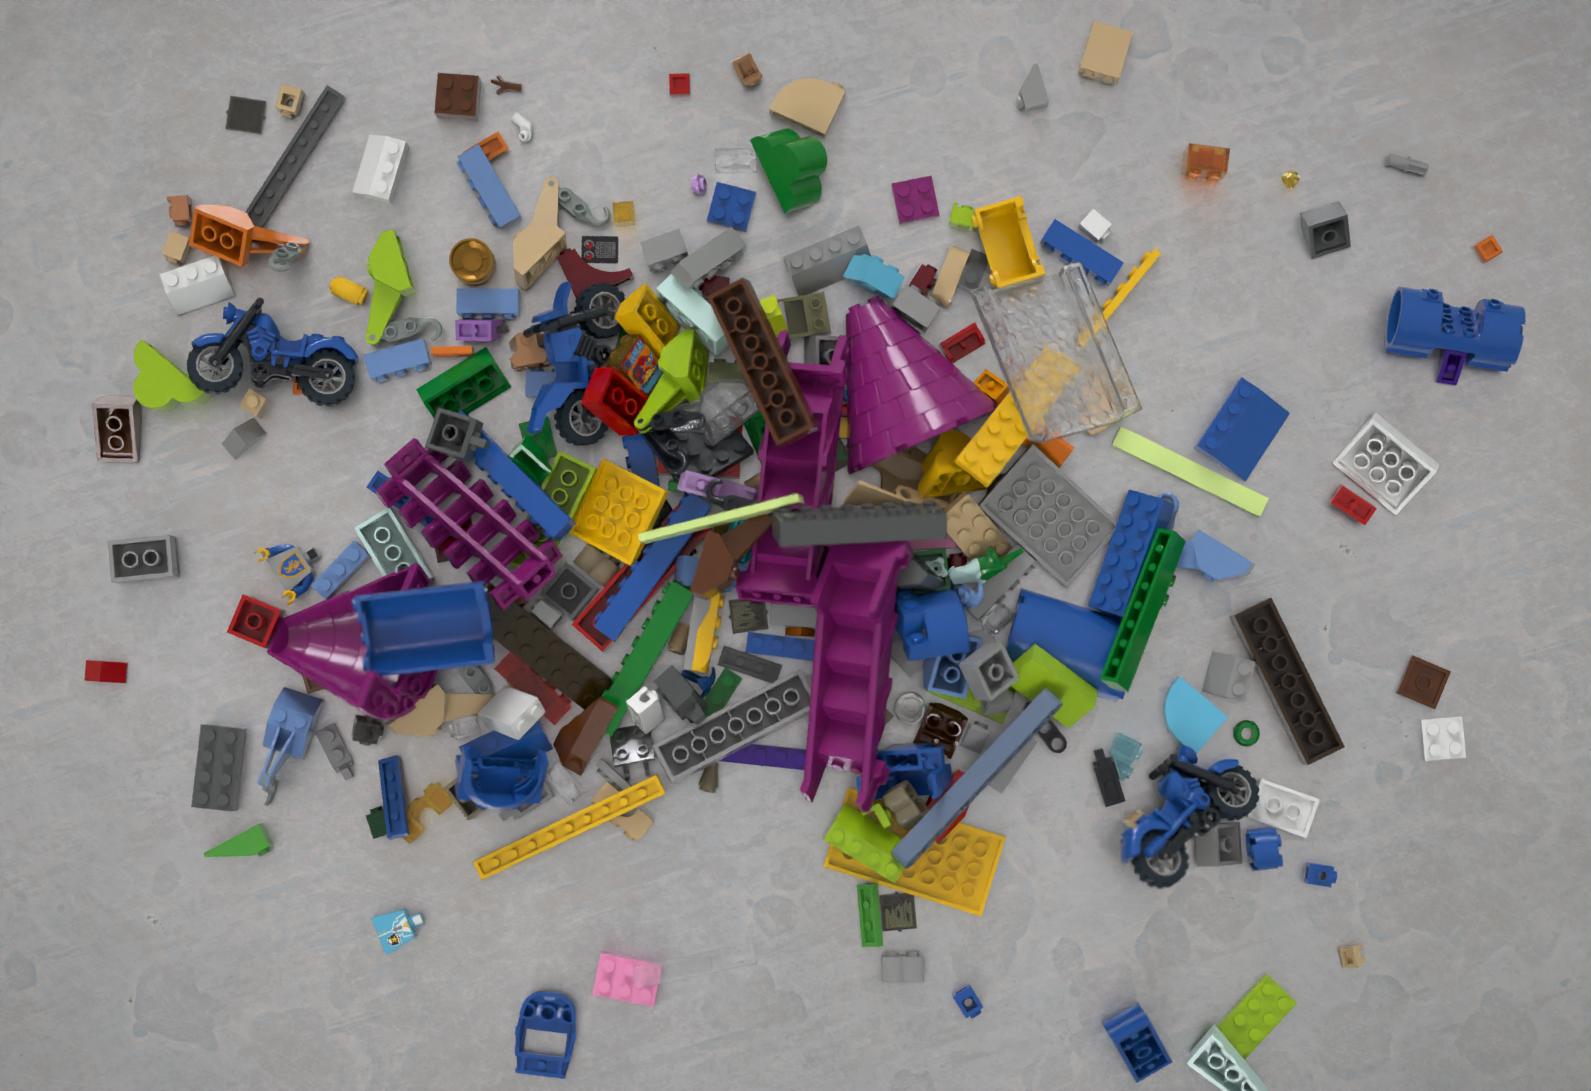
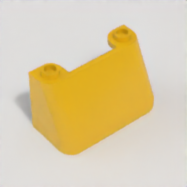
[971,195,1046,289]

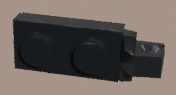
[1092,748,1126,807]

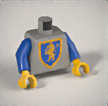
[254,544,320,605]

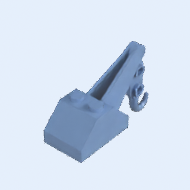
[1158,492,1255,582]
[923,583,984,699]

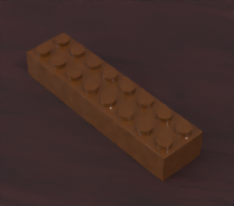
[707,277,820,448]

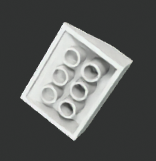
[1333,412,1439,515]

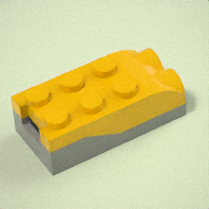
[683,592,725,673]

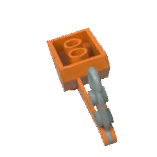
[189,204,309,272]

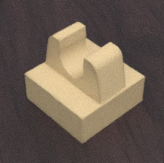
[1339,945,1366,968]

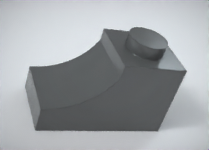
[956,249,988,295]

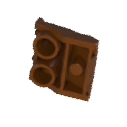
[913,702,968,759]

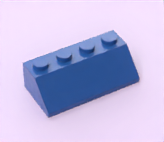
[459,719,553,759]

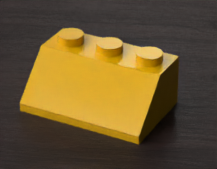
[614,283,681,358]

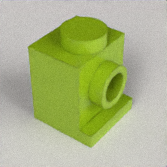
[949,202,974,230]

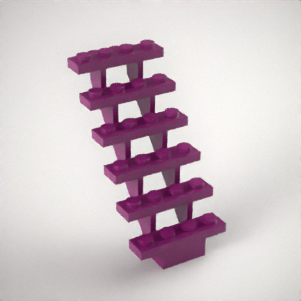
[375,438,563,610]

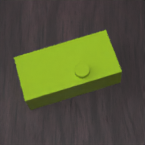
[1011,644,1098,728]

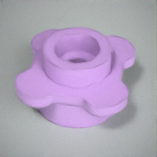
[691,173,707,195]

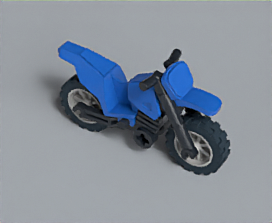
[523,282,625,446]

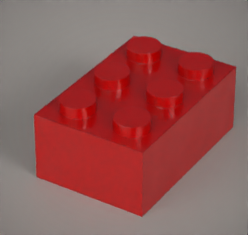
[581,367,649,436]

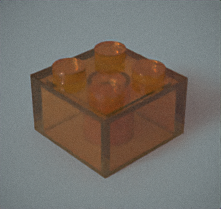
[1181,143,1230,183]

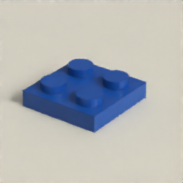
[707,182,756,232]

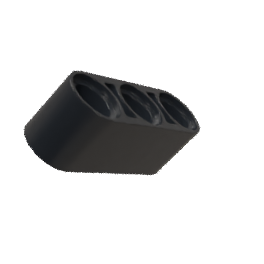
[1022,702,1067,753]

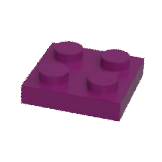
[891,175,940,224]

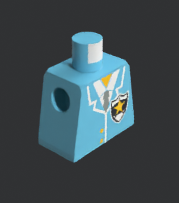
[371,909,425,955]

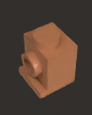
[167,195,193,227]

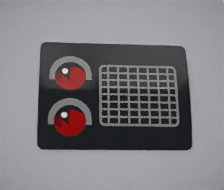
[581,236,618,263]

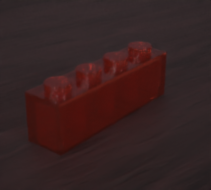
[494,652,572,726]

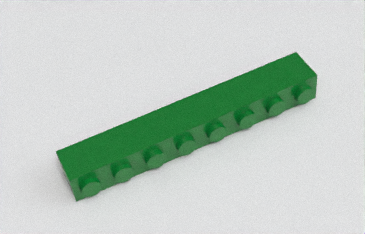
[1100,528,1186,692]
[601,580,694,737]

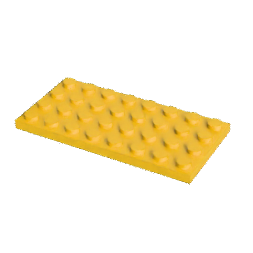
[823,787,1006,916]

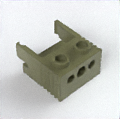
[777,291,831,340]

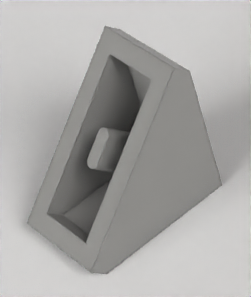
[222,418,267,459]

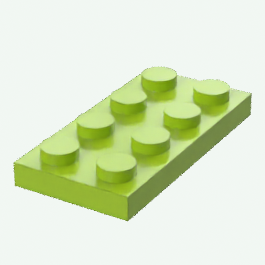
[1217,974,1297,1060]

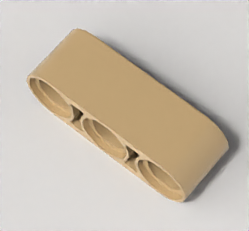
[931,245,970,307]

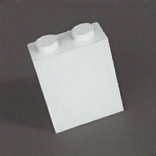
[478,685,545,740]

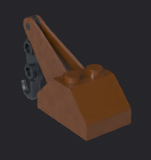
[690,480,772,600]

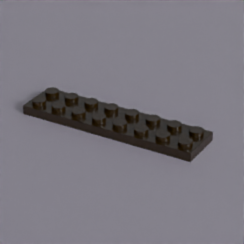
[484,582,613,710]

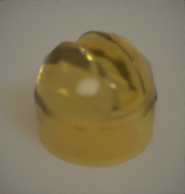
[1281,170,1300,189]

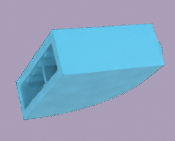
[1163,677,1227,754]

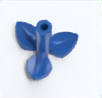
[681,667,716,698]

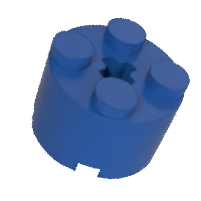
[1245,827,1283,871]

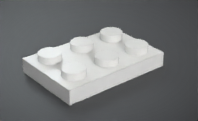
[1247,778,1320,838]

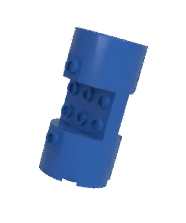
[1384,286,1526,372]

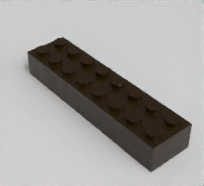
[1230,598,1345,765]

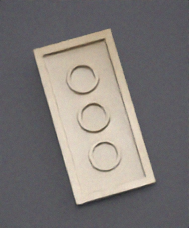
[944,491,1013,561]

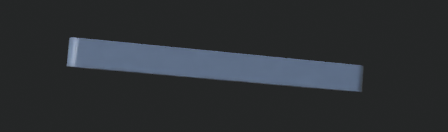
[891,689,1062,869]

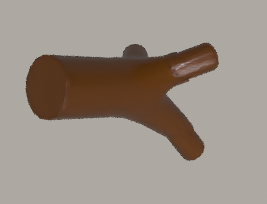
[491,75,522,95]

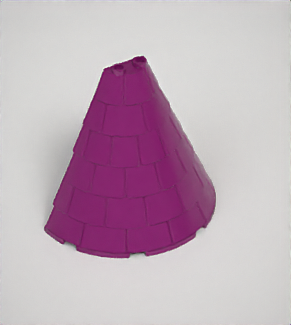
[846,295,998,475]
[267,563,438,720]

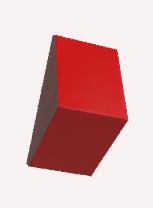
[84,660,128,683]

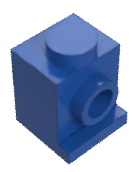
[1304,862,1337,887]
[952,984,984,1019]

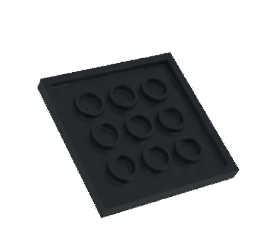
[639,390,754,494]

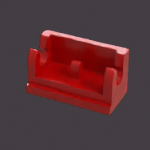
[939,322,986,364]
[1330,484,1377,525]

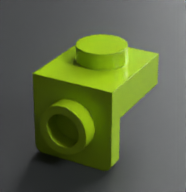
[861,801,893,828]

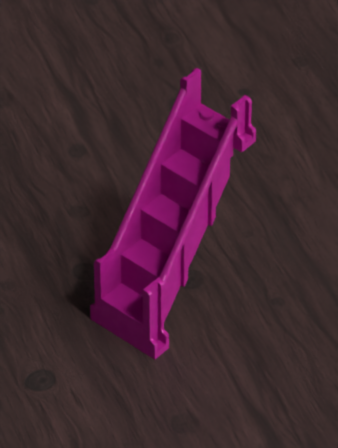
[735,331,850,608]
[800,540,914,813]

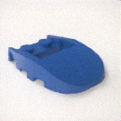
[515,992,576,1079]

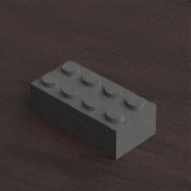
[191,724,247,811]

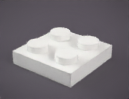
[1419,716,1466,761]

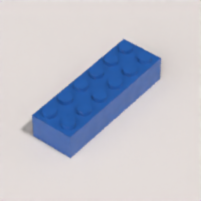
[1088,489,1175,618]

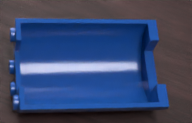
[352,581,495,676]
[1005,588,1125,702]

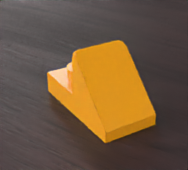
[973,369,1012,404]

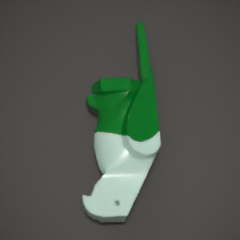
[948,546,1024,585]

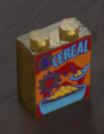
[605,334,663,396]

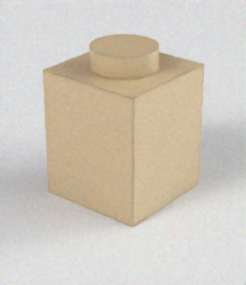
[161,231,191,265]
[239,388,271,418]

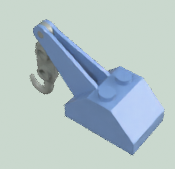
[257,687,324,806]

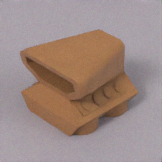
[509,332,552,372]

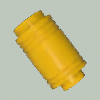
[329,275,369,306]

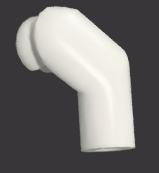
[511,112,532,142]

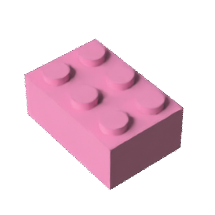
[592,951,663,1007]

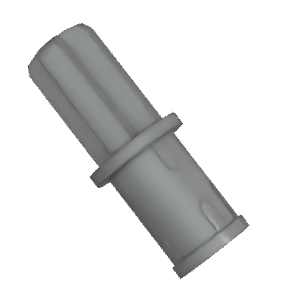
[1386,153,1428,175]

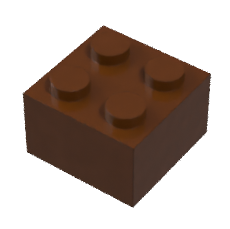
[434,73,481,121]

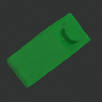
[508,435,552,484]

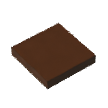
[1396,655,1451,709]

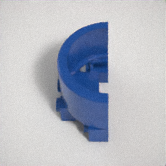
[894,589,969,661]

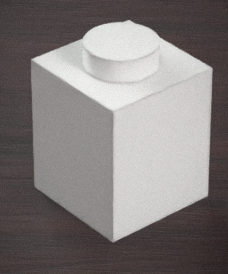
[1078,208,1112,243]

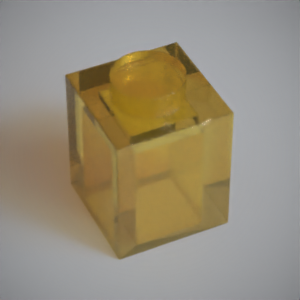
[612,201,636,227]

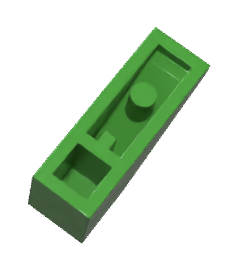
[203,823,274,857]

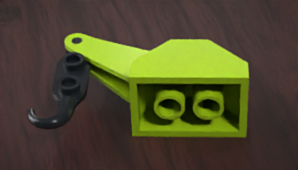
[634,328,710,433]

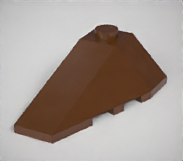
[553,696,619,776]

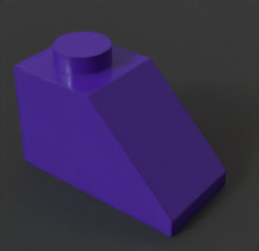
[1436,348,1467,385]

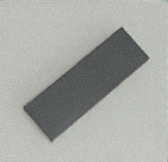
[717,646,782,683]

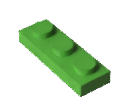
[857,883,883,947]

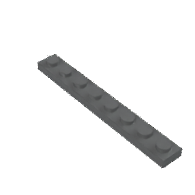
[245,85,345,227]

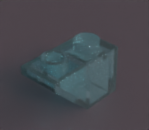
[1109,733,1143,781]

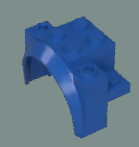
[856,742,953,800]
[455,746,549,810]

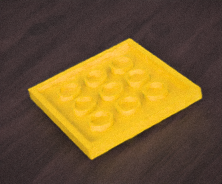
[568,458,669,566]

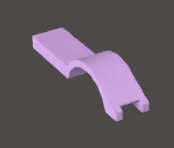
[677,470,759,501]

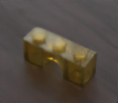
[403,782,454,844]

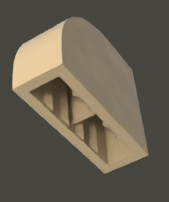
[769,78,846,138]

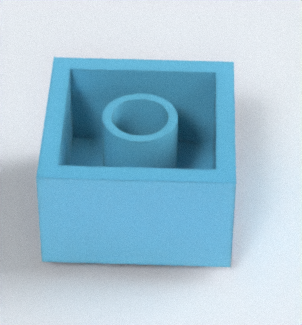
[843,254,904,299]

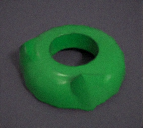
[1233,720,1260,747]

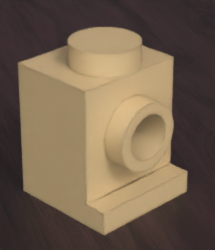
[275,84,305,118]

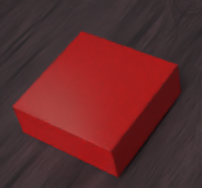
[669,73,690,95]

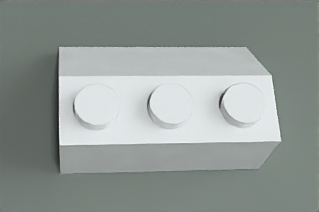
[352,134,409,204]
[159,256,235,316]

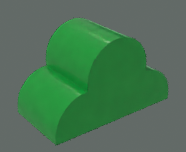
[750,128,827,213]

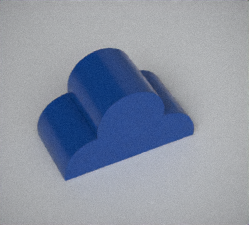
[1102,1003,1172,1083]

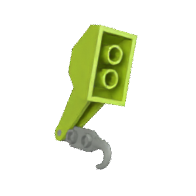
[365,229,442,346]

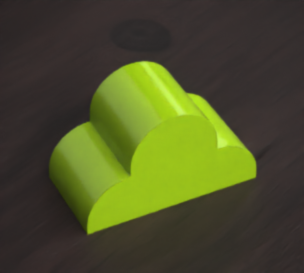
[133,339,213,413]

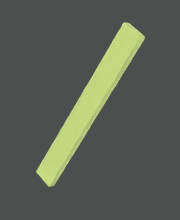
[1112,426,1269,517]
[639,494,804,544]

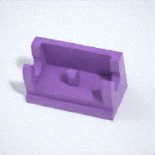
[455,319,503,341]

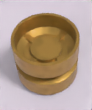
[449,238,496,286]

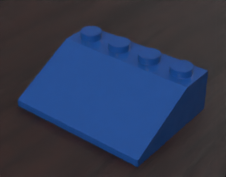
[1194,377,1290,481]

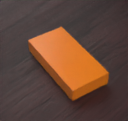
[431,346,474,357]

